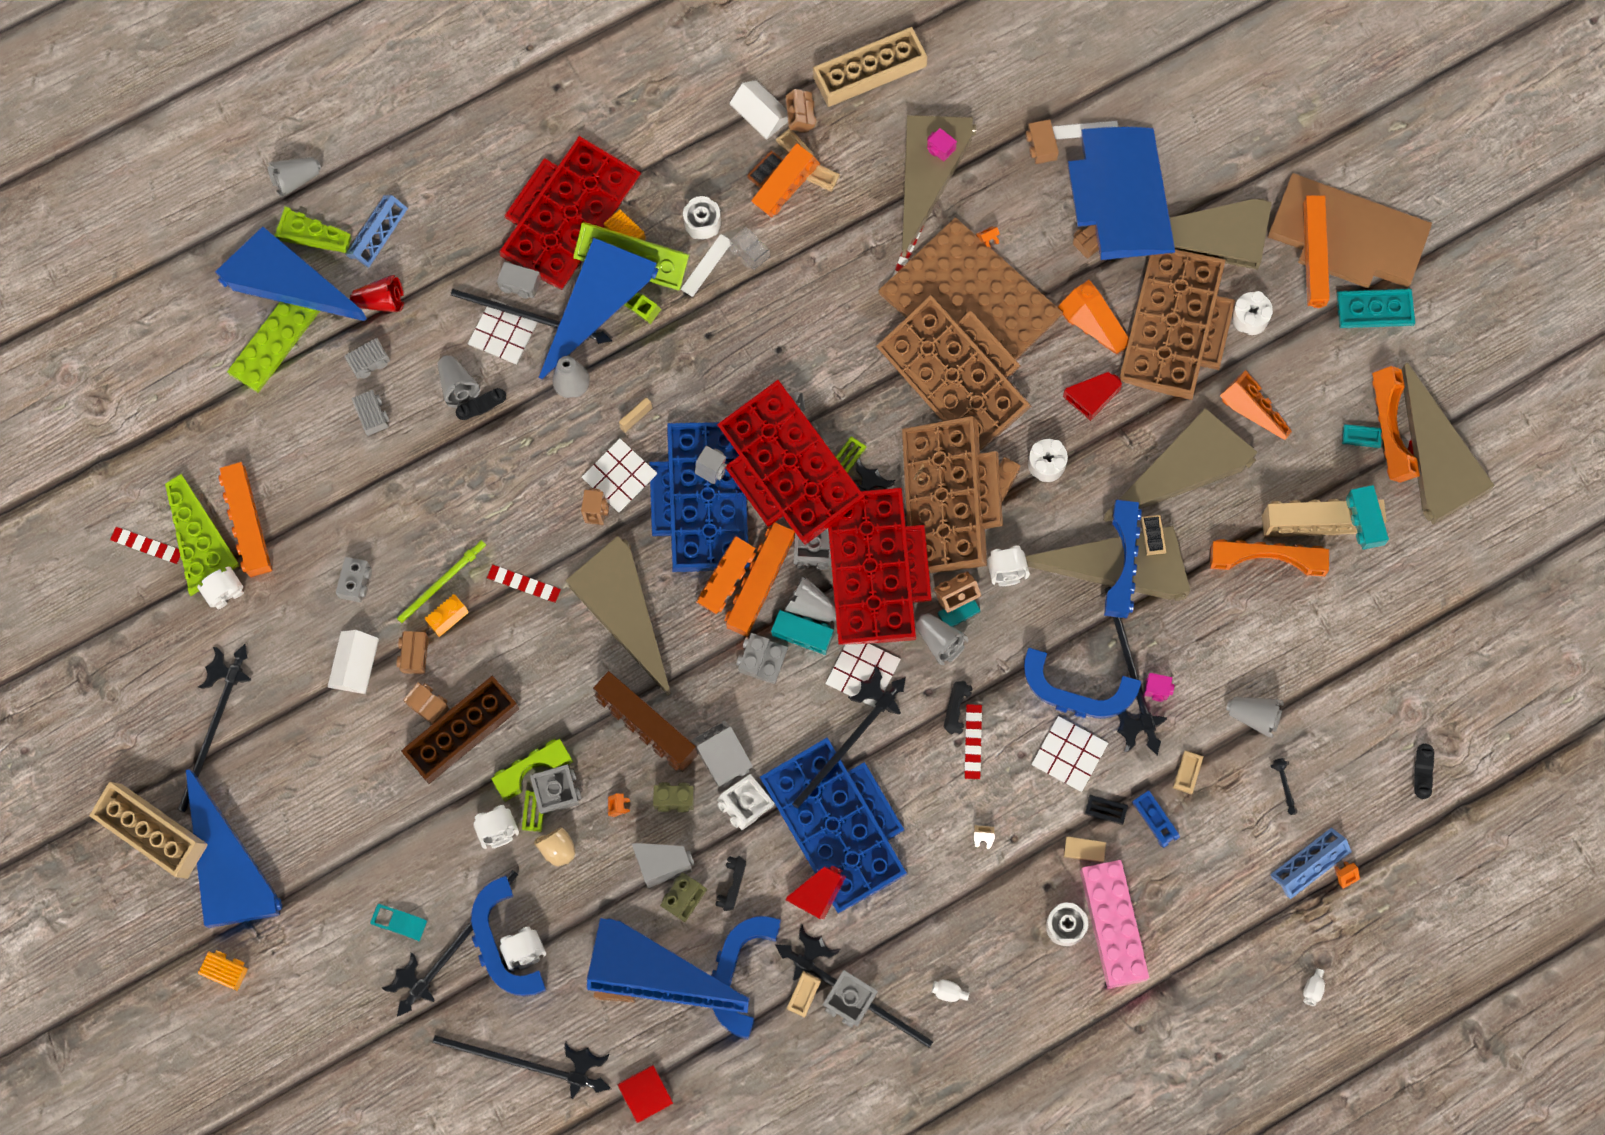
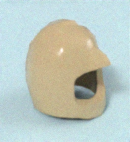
[534,827,575,866]

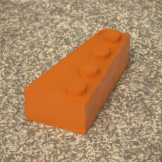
[751,143,820,218]
[695,536,756,614]

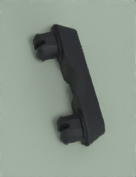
[455,388,506,420]
[944,681,973,735]
[1414,743,1435,799]
[715,856,746,911]

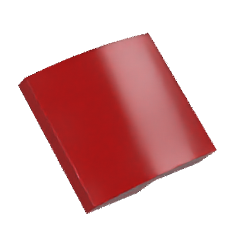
[617,1065,673,1123]

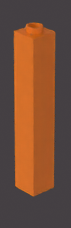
[1303,195,1330,308]

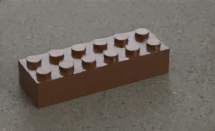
[593,671,698,772]
[401,675,520,784]

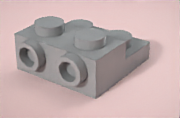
[794,528,832,570]
[736,633,788,684]
[530,764,582,814]
[823,970,878,1028]

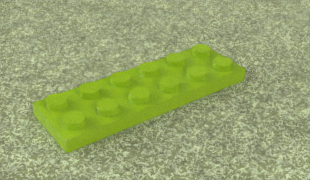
[573,222,690,291]
[227,302,320,393]

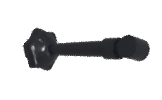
[1270,758,1297,815]

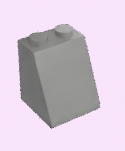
[690,721,753,787]
[632,843,695,888]

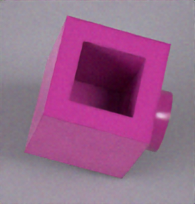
[927,128,957,162]
[1144,673,1175,702]

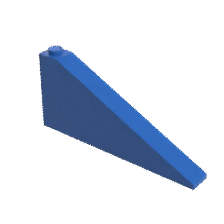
[215,227,367,321]
[538,238,658,380]
[186,770,282,928]
[587,918,749,1013]

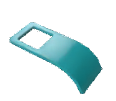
[370,904,427,942]

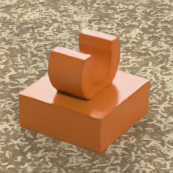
[976,226,1000,248]
[608,793,630,817]
[1335,861,1360,889]

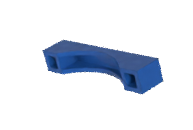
[1104,500,1142,618]

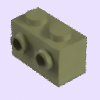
[653,782,695,812]
[660,872,707,922]

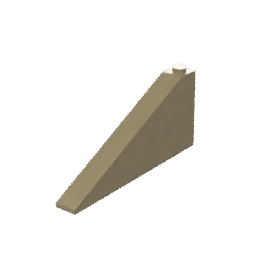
[902,115,976,257]
[1170,199,1272,270]
[1402,363,1495,525]
[1103,408,1257,522]
[1025,526,1190,601]
[565,536,671,696]

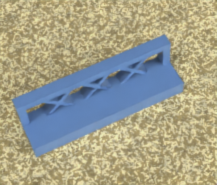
[345,195,408,267]
[1270,828,1352,899]

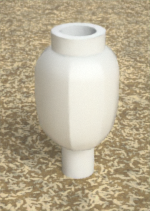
[1303,969,1325,1006]
[932,979,969,1002]

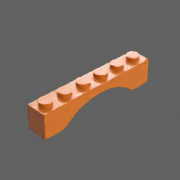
[1372,366,1420,483]
[1210,539,1329,576]

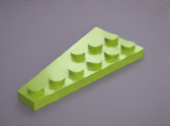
[165,474,240,596]

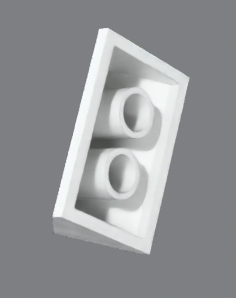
[730,80,788,140]
[328,630,379,694]

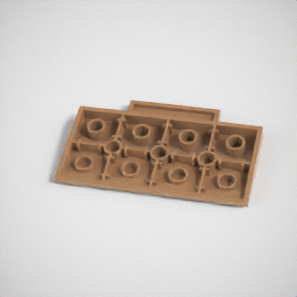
[1268,173,1432,288]
[1120,250,1235,400]
[876,295,1032,451]
[902,416,1003,573]

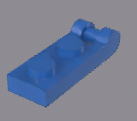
[1132,791,1180,848]

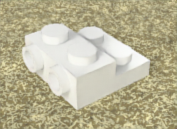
[717,774,775,830]

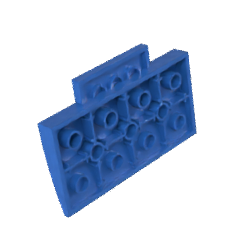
[1068,127,1175,260]
[649,422,749,572]
[760,737,908,914]

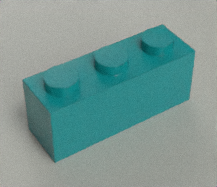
[1346,485,1389,550]
[771,610,834,656]

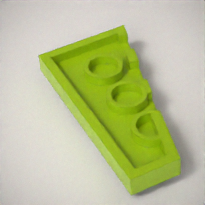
[275,206,352,253]

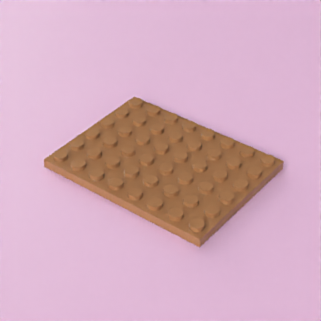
[878,217,1063,360]

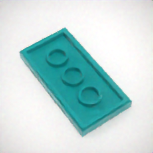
[1336,289,1415,328]

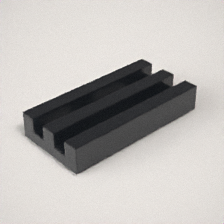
[1084,795,1128,825]

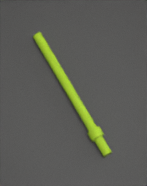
[397,540,486,624]

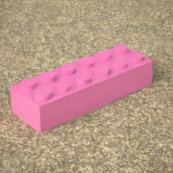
[1080,860,1149,989]

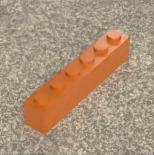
[218,462,272,578]
[724,522,795,637]

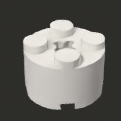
[683,196,721,239]
[1232,291,1273,335]
[1028,439,1068,482]
[987,546,1030,586]
[197,567,244,609]
[473,805,519,849]
[1046,903,1088,946]
[500,927,546,971]

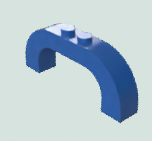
[1024,648,1142,719]
[471,876,546,996]
[711,916,781,1040]

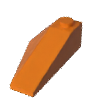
[1057,280,1129,354]
[1220,370,1292,440]

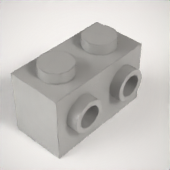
[497,262,541,299]
[695,446,727,484]
[336,557,372,602]

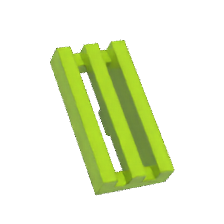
[836,436,867,473]
[522,791,544,832]

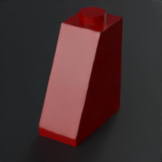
[1063,372,1123,421]
[786,865,846,919]

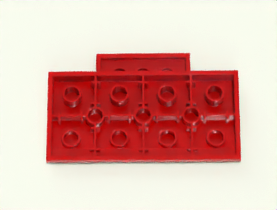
[500,136,641,290]
[717,380,865,545]
[828,488,932,645]

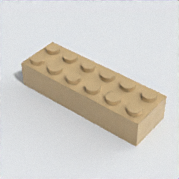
[813,27,927,107]
[1262,498,1386,538]
[89,782,208,879]

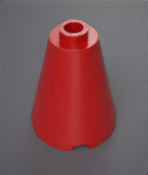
[350,275,404,312]

